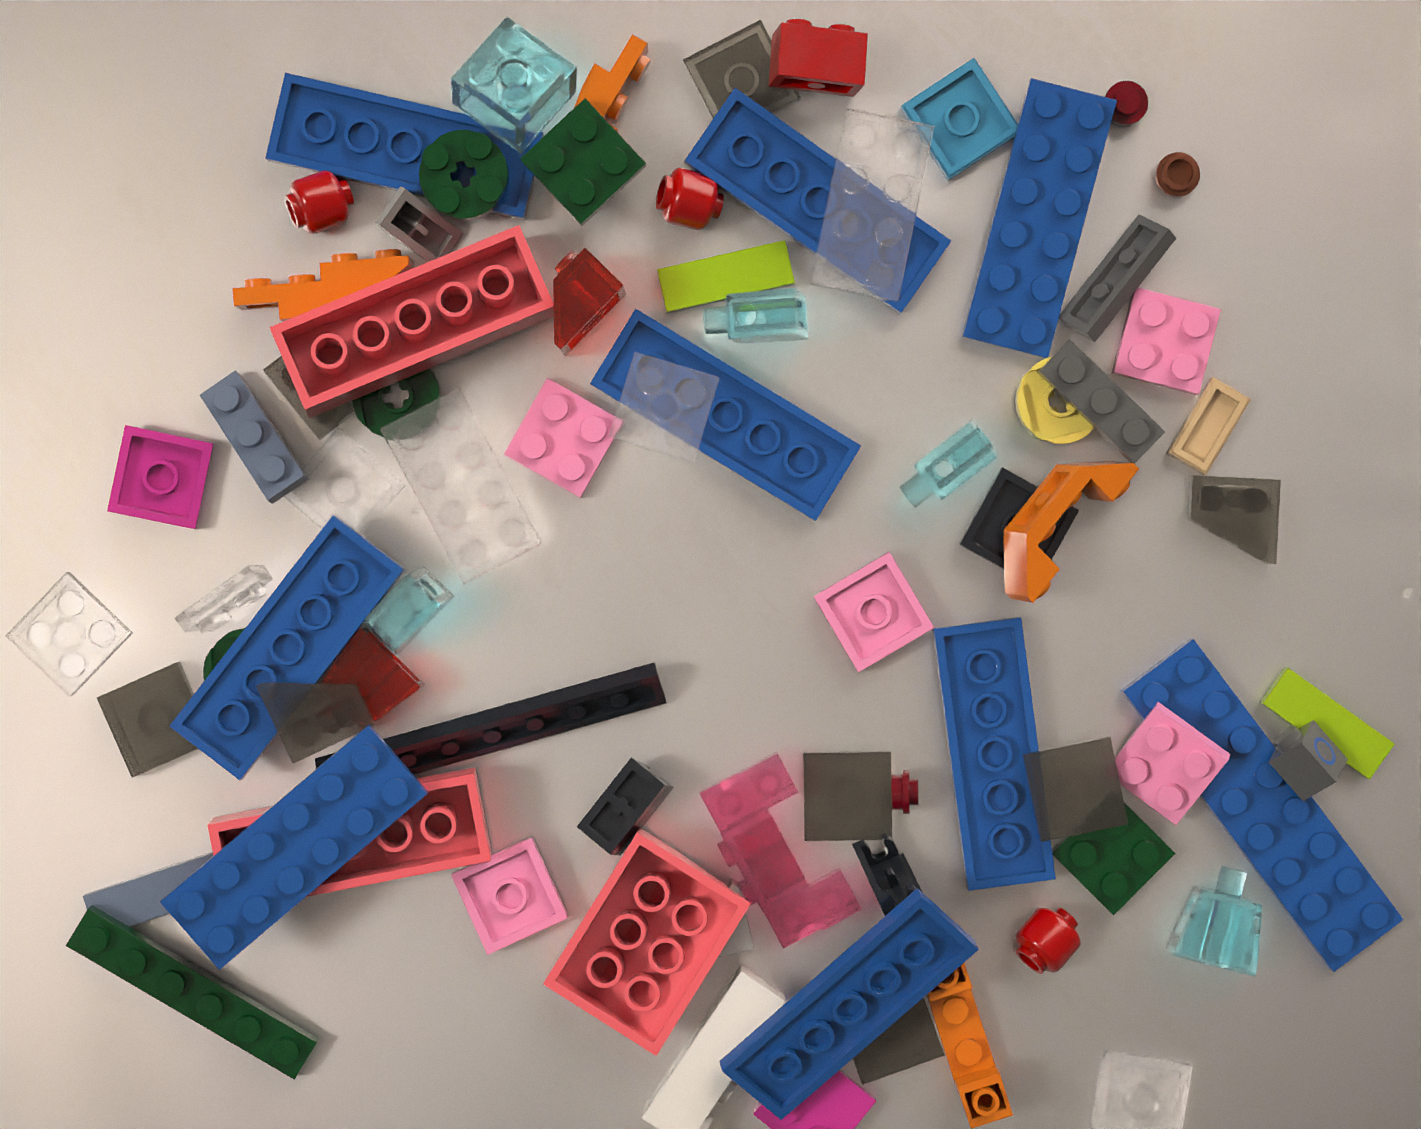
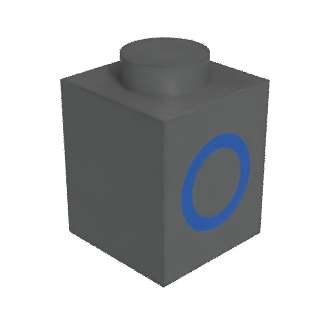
[1269,720,1348,801]

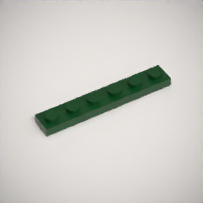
[66,905,319,1080]

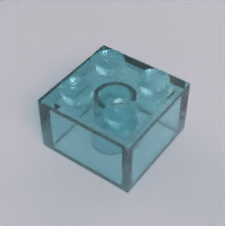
[451,16,577,154]

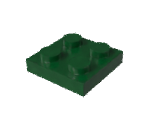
[520,98,647,226]
[1052,790,1176,915]

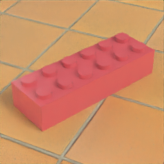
[269,225,555,418]
[208,767,492,897]

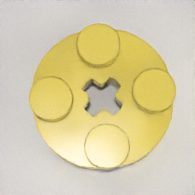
[1015,357,1094,444]

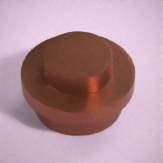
[1155,152,1200,197]

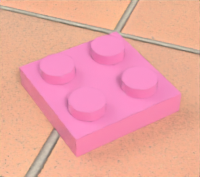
[1112,288,1221,395]
[504,378,624,498]
[813,552,934,673]
[1104,702,1231,825]
[451,837,569,955]

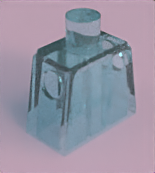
[703,288,808,343]
[900,418,999,508]
[364,566,455,656]
[1166,865,1262,977]

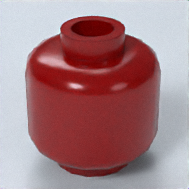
[656,168,724,230]
[285,170,354,234]
[1015,908,1081,974]

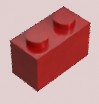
[768,19,868,97]

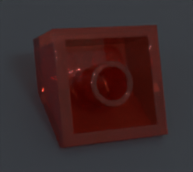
[553,248,626,357]

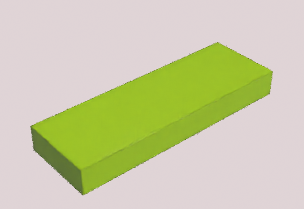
[657,240,795,313]
[1259,667,1395,780]

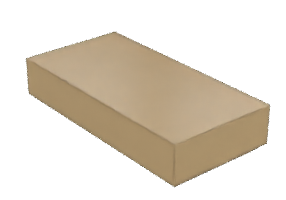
[1166,377,1251,475]

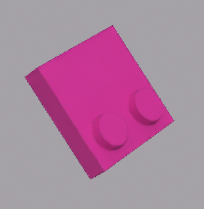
[107,425,214,529]
[753,1069,876,1129]

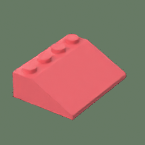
[543,828,751,1056]

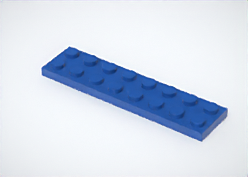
[1121,638,1404,972]

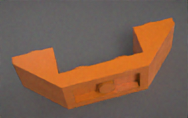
[1004,461,1139,603]
[926,963,1013,1129]

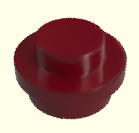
[1105,81,1148,126]
[891,770,919,814]

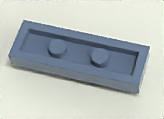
[200,370,309,504]

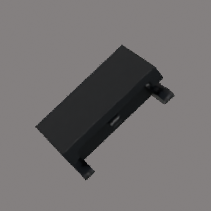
[577,757,674,856]
[852,834,923,916]

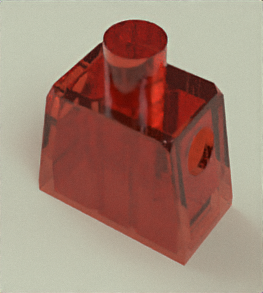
[316,627,425,735]

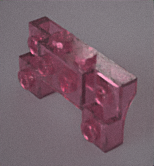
[699,751,862,949]

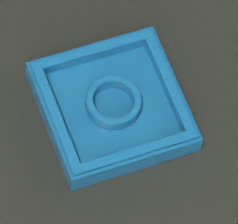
[900,58,1018,181]

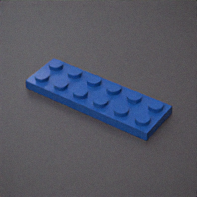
[265,73,544,220]
[962,78,1117,358]
[684,88,951,314]
[590,308,861,521]
[170,515,406,781]
[932,617,1056,891]
[160,724,428,970]
[719,888,979,1120]

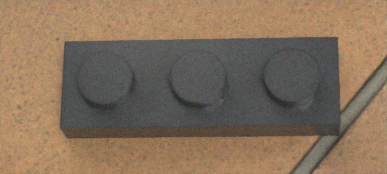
[1059,214,1176,342]
[1037,340,1165,464]

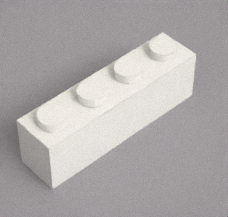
[642,964,785,1129]

